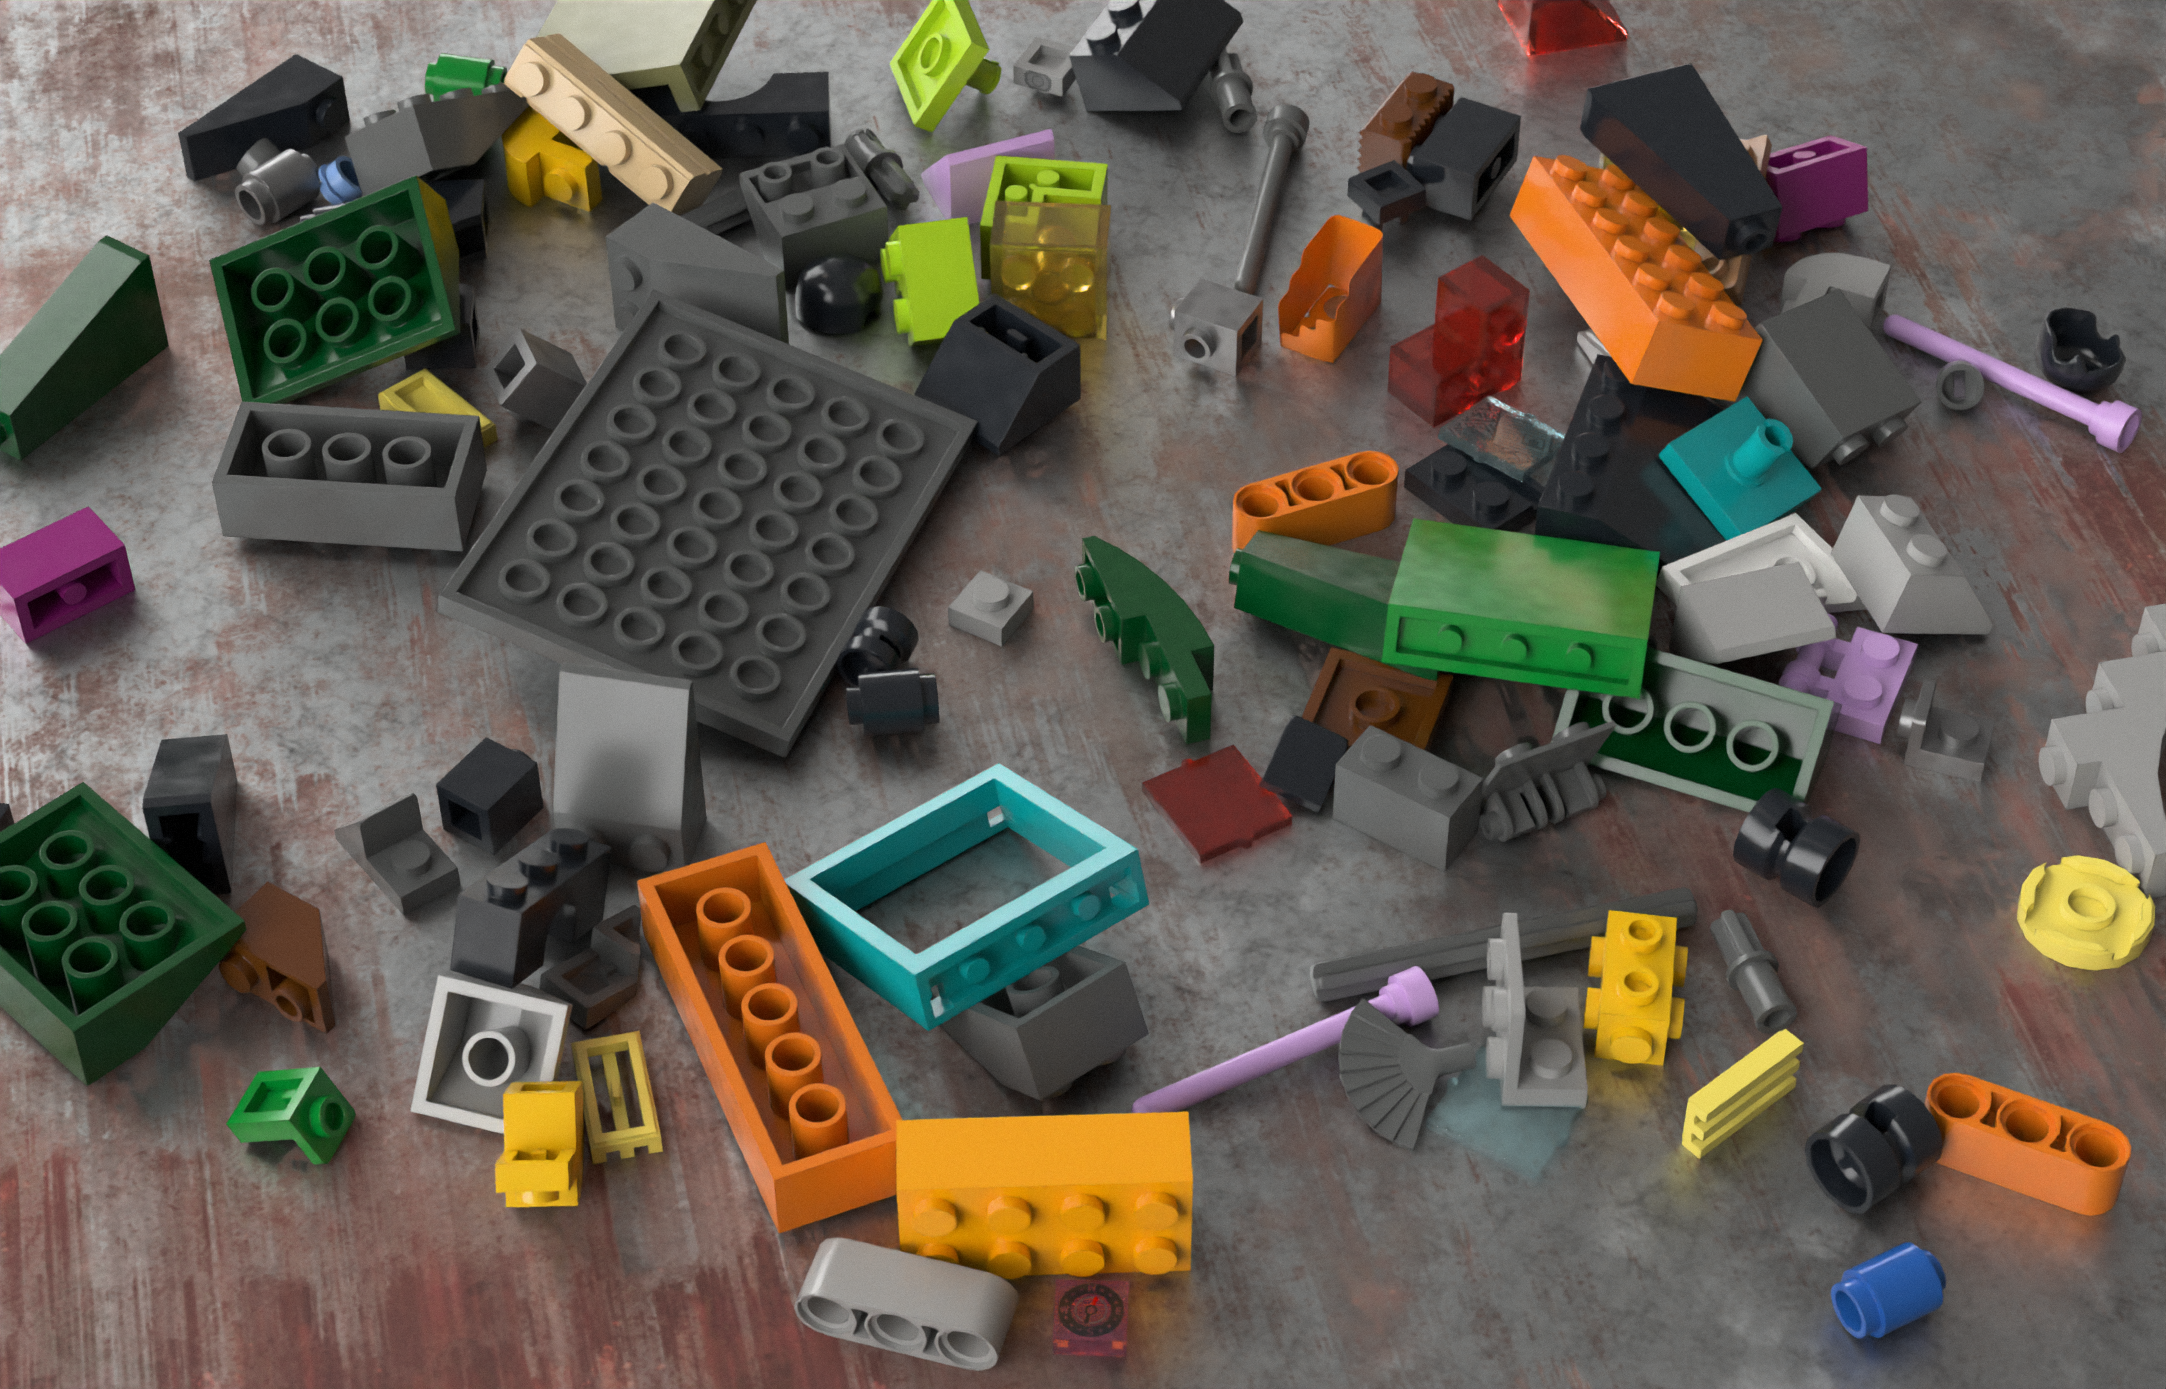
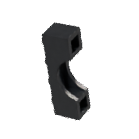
[629,72,831,159]
[404,179,491,370]

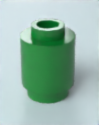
[425,53,508,102]

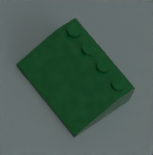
[209,175,460,404]
[0,782,247,1086]

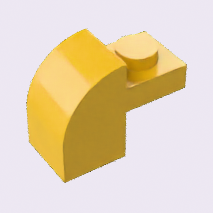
[502,105,602,212]
[495,1081,584,1207]

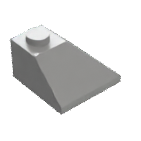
[410,972,573,1134]

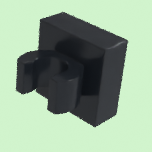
[1347,160,1427,232]

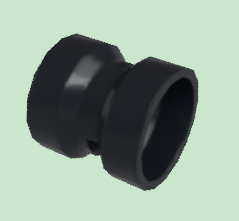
[837,606,919,687]

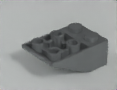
[345,82,529,196]

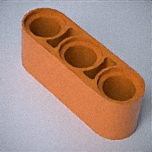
[1231,451,1399,553]
[1924,1072,2131,1216]

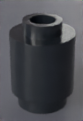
[846,668,940,737]

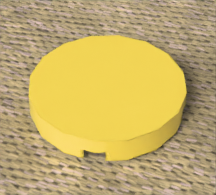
[2017,855,2155,971]

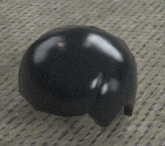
[795,253,884,334]
[2034,307,2126,393]

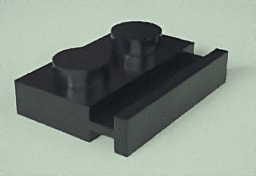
[1404,432,1545,532]

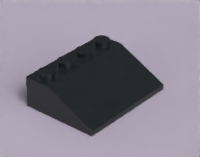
[1534,354,1726,589]

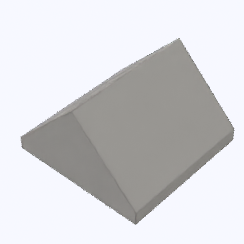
[1669,562,1836,664]

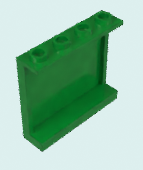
[1382,518,1660,699]

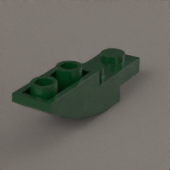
[1074,536,1214,745]

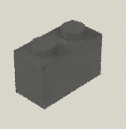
[1332,725,1483,872]

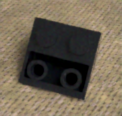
[914,293,1081,456]

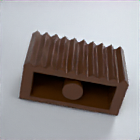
[1357,71,1455,174]

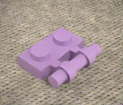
[1779,614,1918,744]

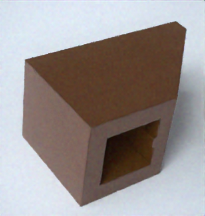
[219,882,335,1034]

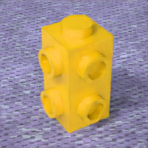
[1583,910,1688,1066]

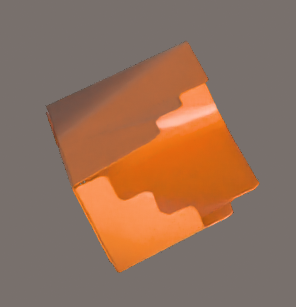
[1278,215,1383,363]

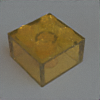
[990,201,1111,339]

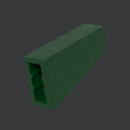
[0,235,169,460]
[1229,530,1442,681]

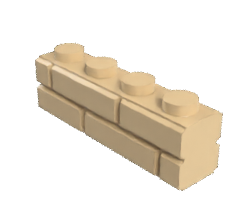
[504,33,723,215]

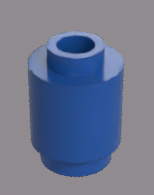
[1831,1242,1946,1339]

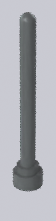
[1233,104,1310,295]

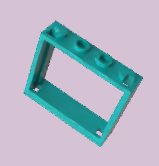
[784,763,1150,1031]

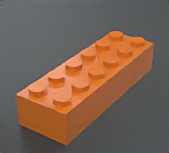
[1509,155,1763,402]
[637,842,902,1233]

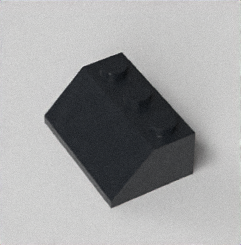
[1069,0,1244,111]

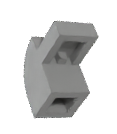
[1778,253,1891,333]

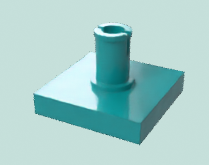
[1658,396,1822,541]

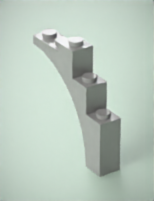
[2039,604,2166,899]

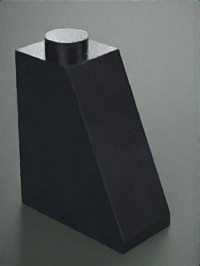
[142,734,237,895]

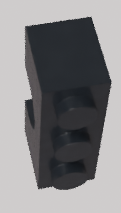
[450,828,612,989]

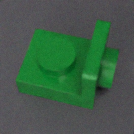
[226,1067,356,1165]

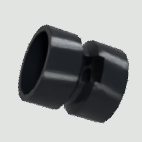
[1733,788,1860,908]
[1805,1084,1943,1213]

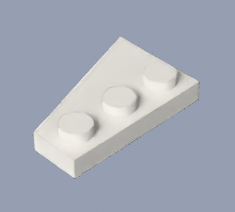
[1656,513,1866,613]

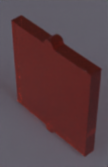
[1142,744,1293,863]

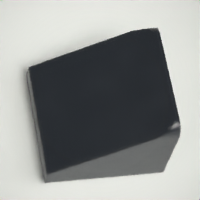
[1259,715,1349,813]

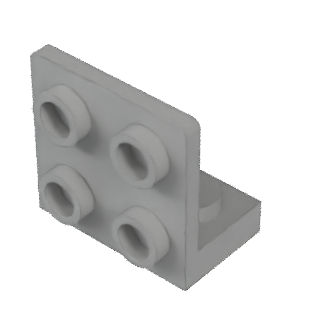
[1482,913,1588,1109]

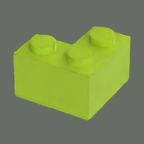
[980,155,1108,283]
[880,217,980,347]

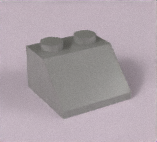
[1831,494,1993,635]

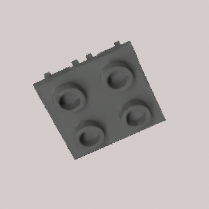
[1480,720,1616,842]

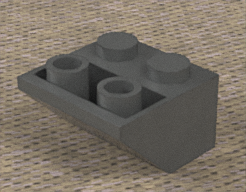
[739,144,889,291]

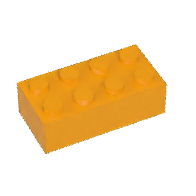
[896,1112,1193,1279]

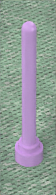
[1883,314,2142,453]
[1131,966,1439,1113]

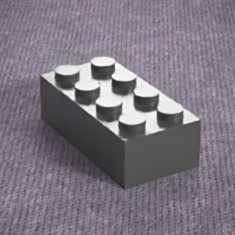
[212,402,487,551]

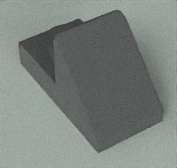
[334,793,461,915]

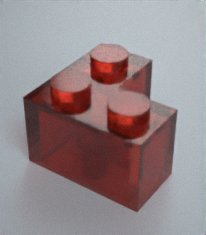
[1387,255,1530,428]

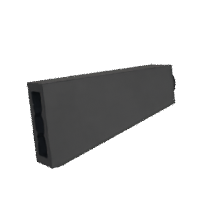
[1580,63,1783,260]

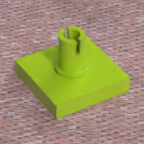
[889,0,1002,133]

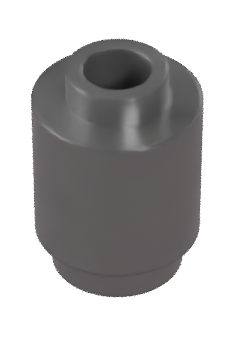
[235,149,321,225]

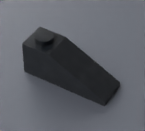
[178,54,350,181]

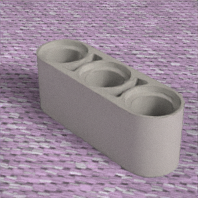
[794,1237,1020,1371]

